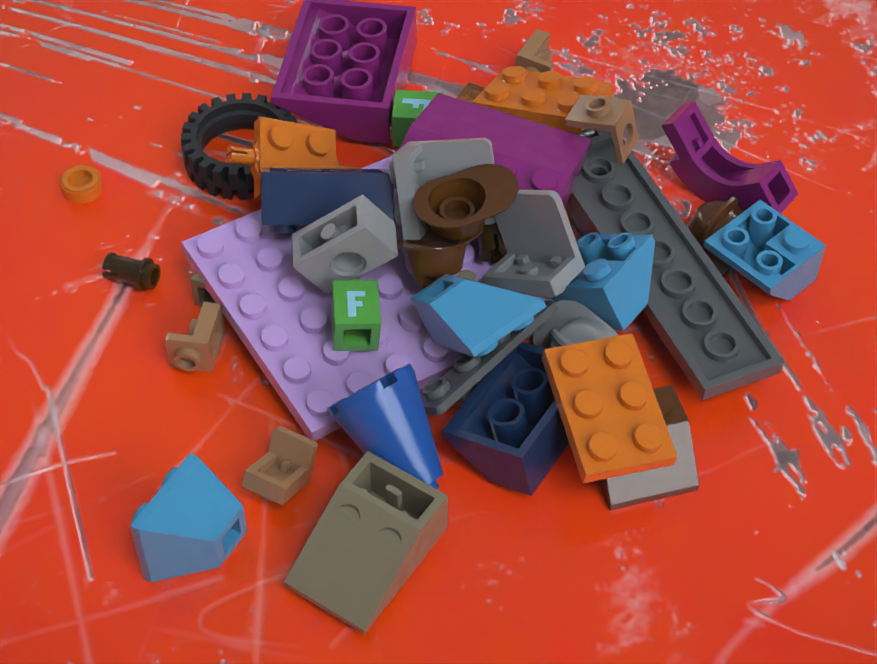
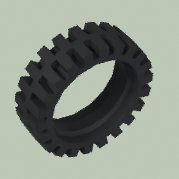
[181,93,297,200]

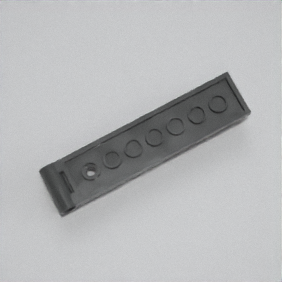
[565,129,784,401]

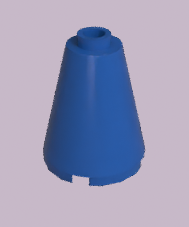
[327,363,443,489]

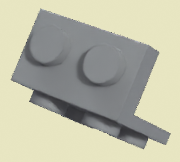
[389,138,496,240]
[482,189,585,298]

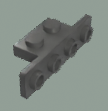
[421,301,558,415]

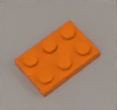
[471,66,613,134]
[541,333,678,483]

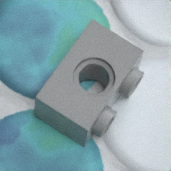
[292,194,398,294]

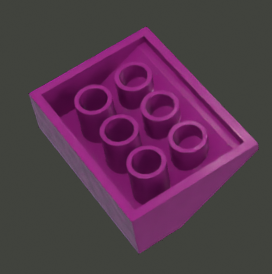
[271,0,417,144]
[395,93,592,208]

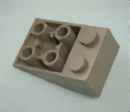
[284,451,448,635]

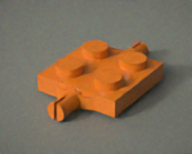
[226,116,361,200]

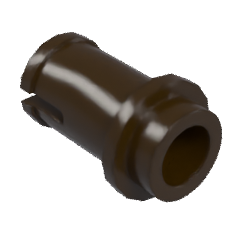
[478,222,507,263]
[102,252,161,291]

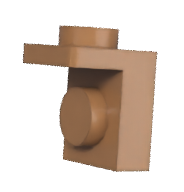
[516,29,554,73]
[164,302,226,372]

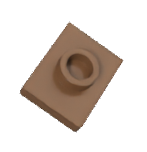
[565,95,639,164]

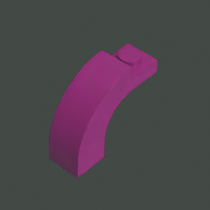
[661,101,799,214]

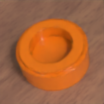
[60,165,103,204]

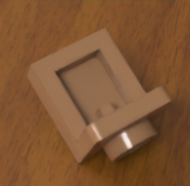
[242,426,318,505]

